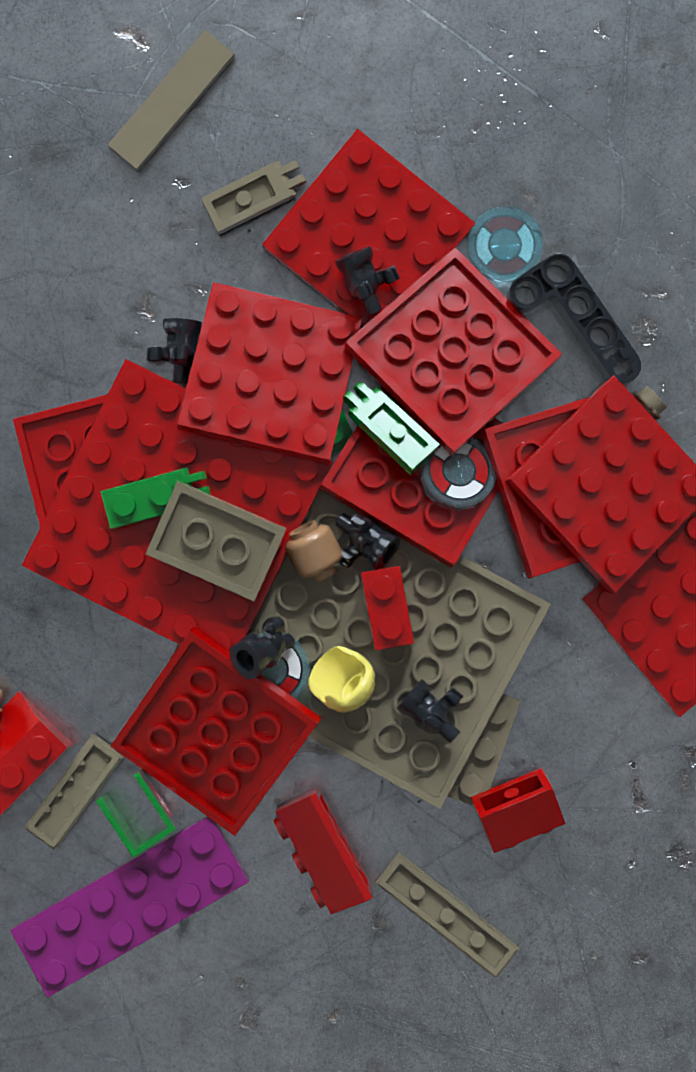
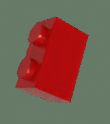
[361,565,415,651]
[471,768,566,853]

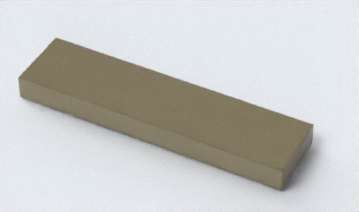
[108,30,235,172]
[375,851,520,979]

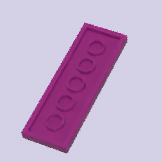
[10,816,249,998]

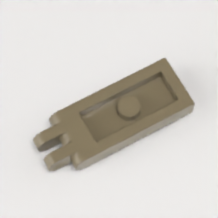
[201,161,307,235]

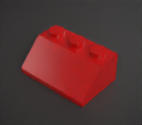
[0,691,74,818]
[273,786,373,915]

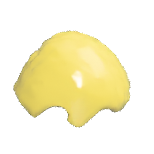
[308,646,375,713]

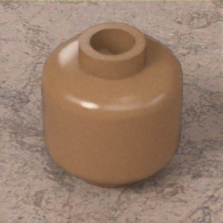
[285,521,342,581]

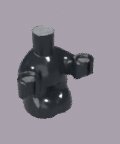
[334,246,400,315]
[146,318,202,384]
[335,513,400,570]
[230,616,295,679]
[396,679,463,743]

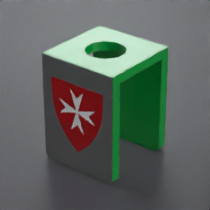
[96,770,180,858]

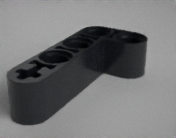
[507,253,641,386]

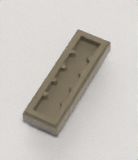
[24,733,124,851]

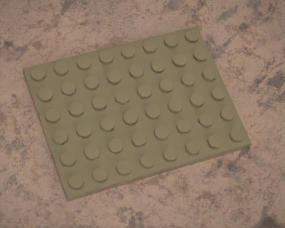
[169,489,551,809]

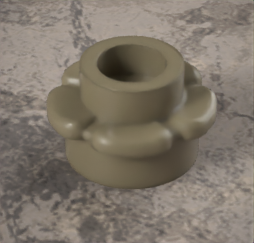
[633,385,667,420]

